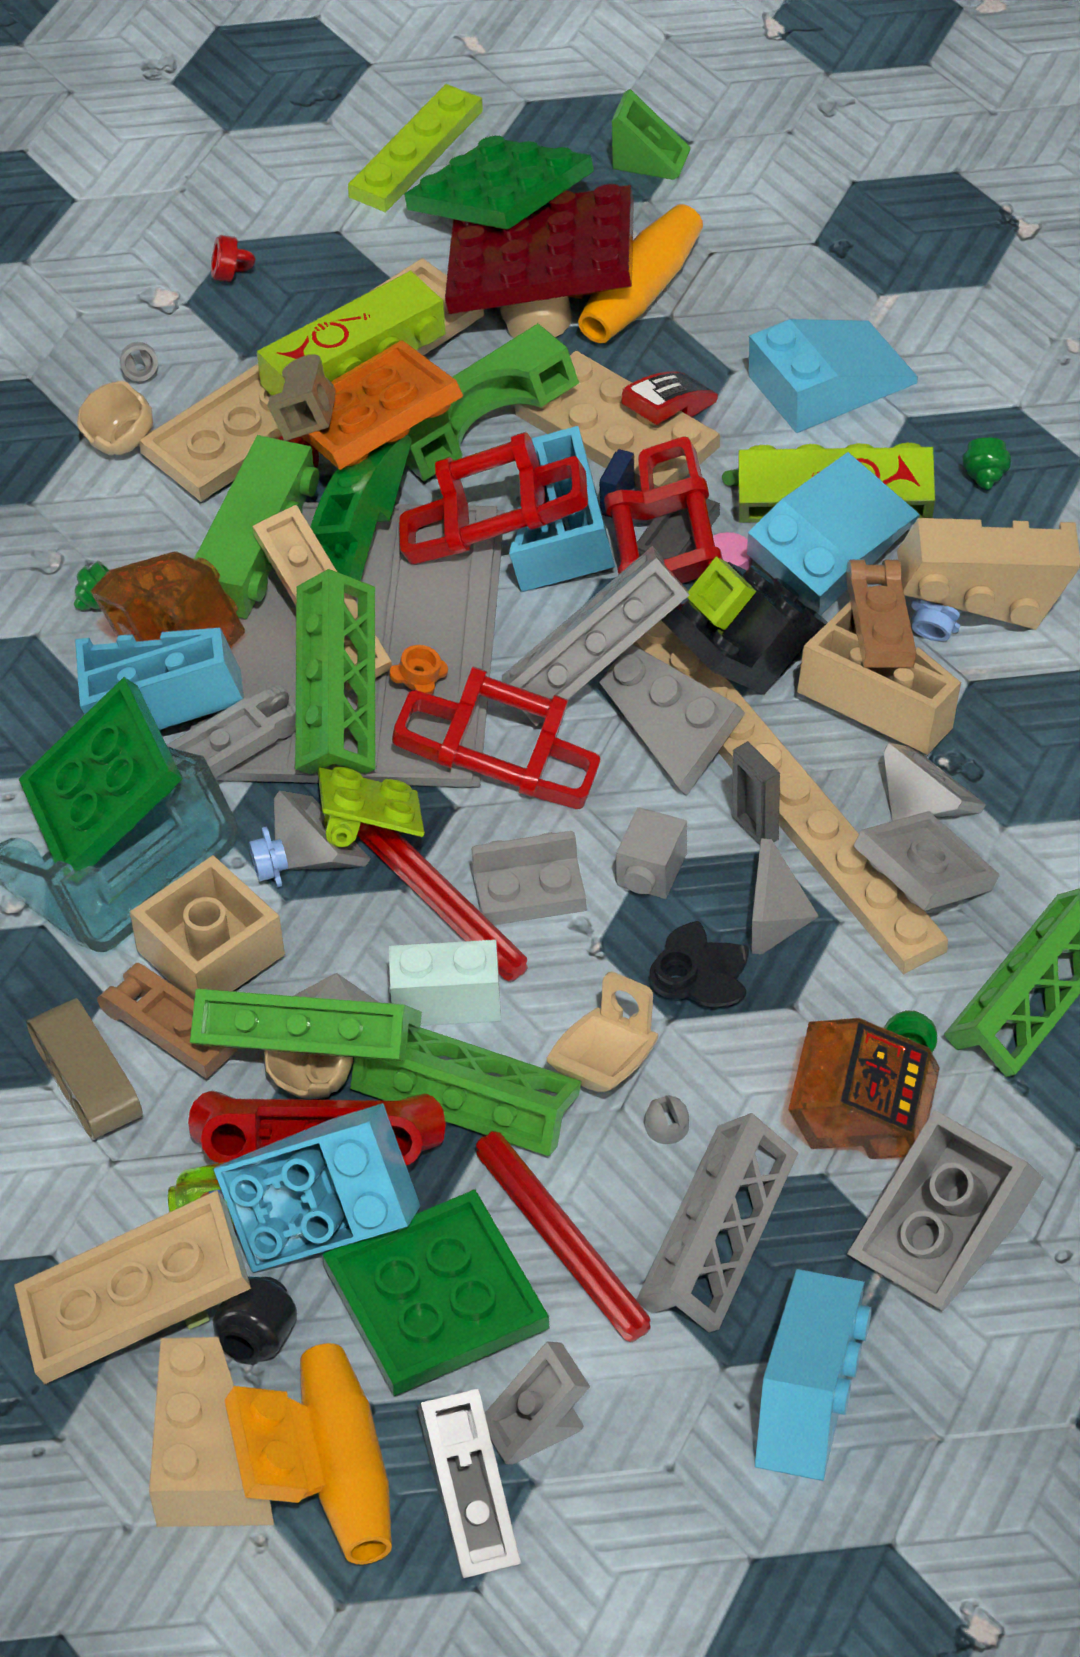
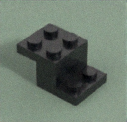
[661,562,828,695]

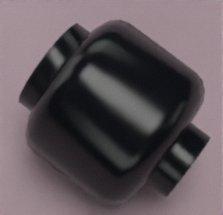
[213,1276,297,1363]

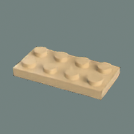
[515,351,720,489]
[14,1190,251,1384]

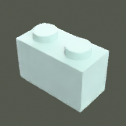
[389,940,501,1026]

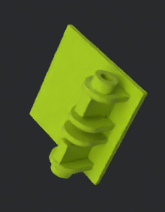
[318,767,425,847]

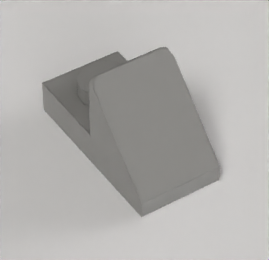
[485,1341,590,1465]

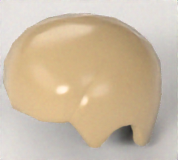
[500,296,572,338]
[77,381,153,456]
[264,1050,353,1099]

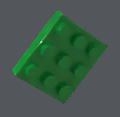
[404,135,594,229]
[19,677,183,883]
[322,1189,550,1396]

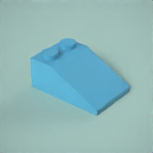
[749,319,918,434]
[747,452,920,616]

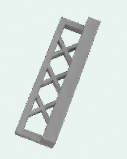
[502,546,689,726]
[636,1113,798,1333]

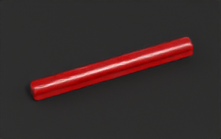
[357,822,528,982]
[476,1131,651,1342]

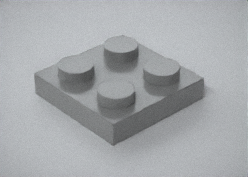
[854,811,1000,911]

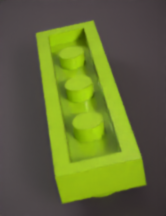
[348,84,483,213]

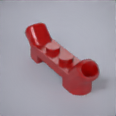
[188,1091,446,1166]

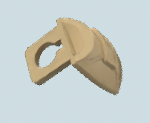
[547,971,658,1092]

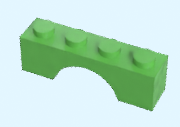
[406,323,579,481]

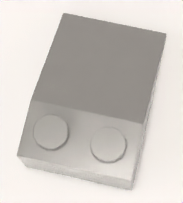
[847,1110,1044,1311]

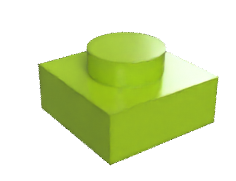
[687,557,756,630]

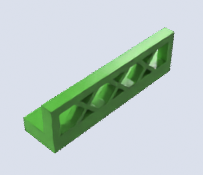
[295,569,375,775]
[944,888,1080,1077]
[190,989,422,1062]
[350,1027,582,1156]

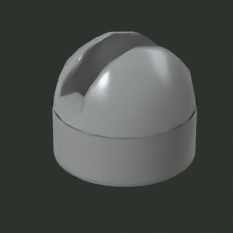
[119,342,158,381]
[645,1095,689,1144]

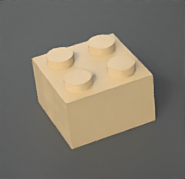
[130,855,285,1000]

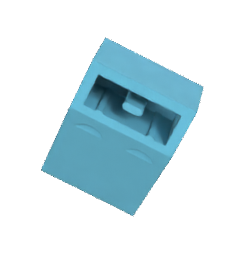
[214,1103,421,1273]

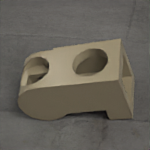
[267,355,336,441]

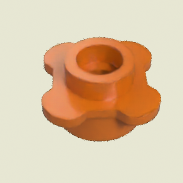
[389,645,448,695]

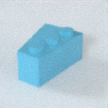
[509,426,615,592]
[75,628,244,730]
[755,1269,872,1481]

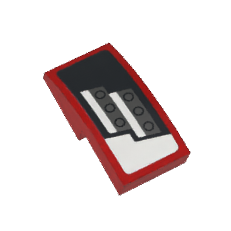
[621,371,718,425]

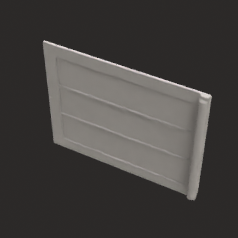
[190,502,505,787]

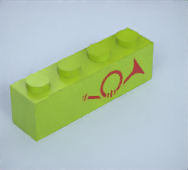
[257,270,446,396]
[738,443,935,523]

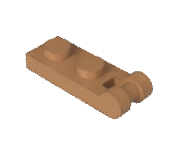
[846,559,917,668]
[97,963,239,1079]

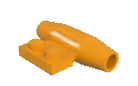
[569,204,703,343]
[225,1343,392,1564]

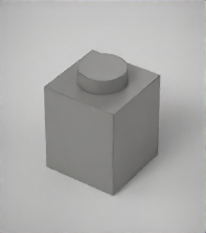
[616,807,687,899]

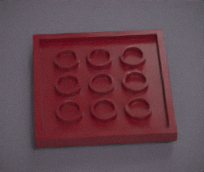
[445,184,634,314]

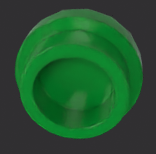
[963,437,1011,490]
[74,561,122,610]
[883,1010,938,1063]

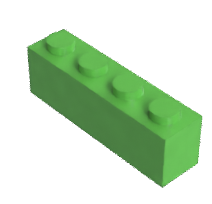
[188,435,319,619]

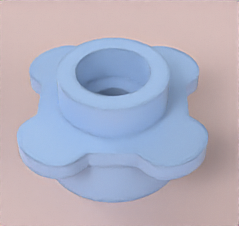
[911,599,960,641]
[249,826,288,888]

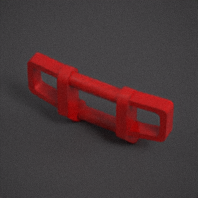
[399,432,588,564]
[604,436,723,583]
[392,666,601,809]

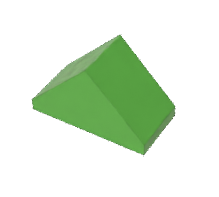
[612,89,691,180]

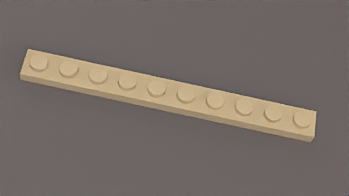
[633,620,948,974]

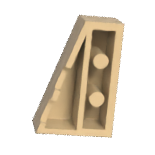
[897,518,1080,630]
[797,602,961,755]
[149,1337,274,1527]

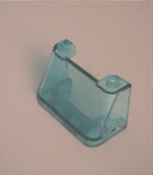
[0,747,238,952]

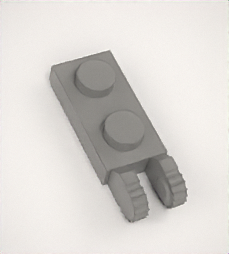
[167,684,296,791]

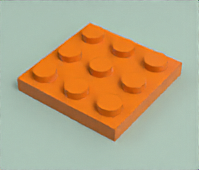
[301,340,463,469]

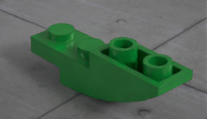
[310,434,412,581]

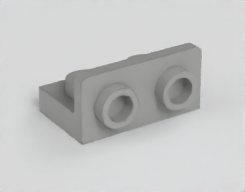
[471,831,587,925]

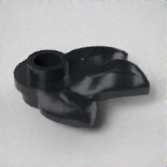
[650,921,749,1007]

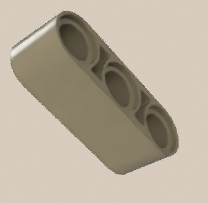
[26,998,143,1140]

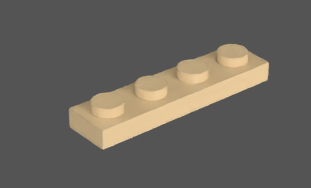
[253,505,392,691]

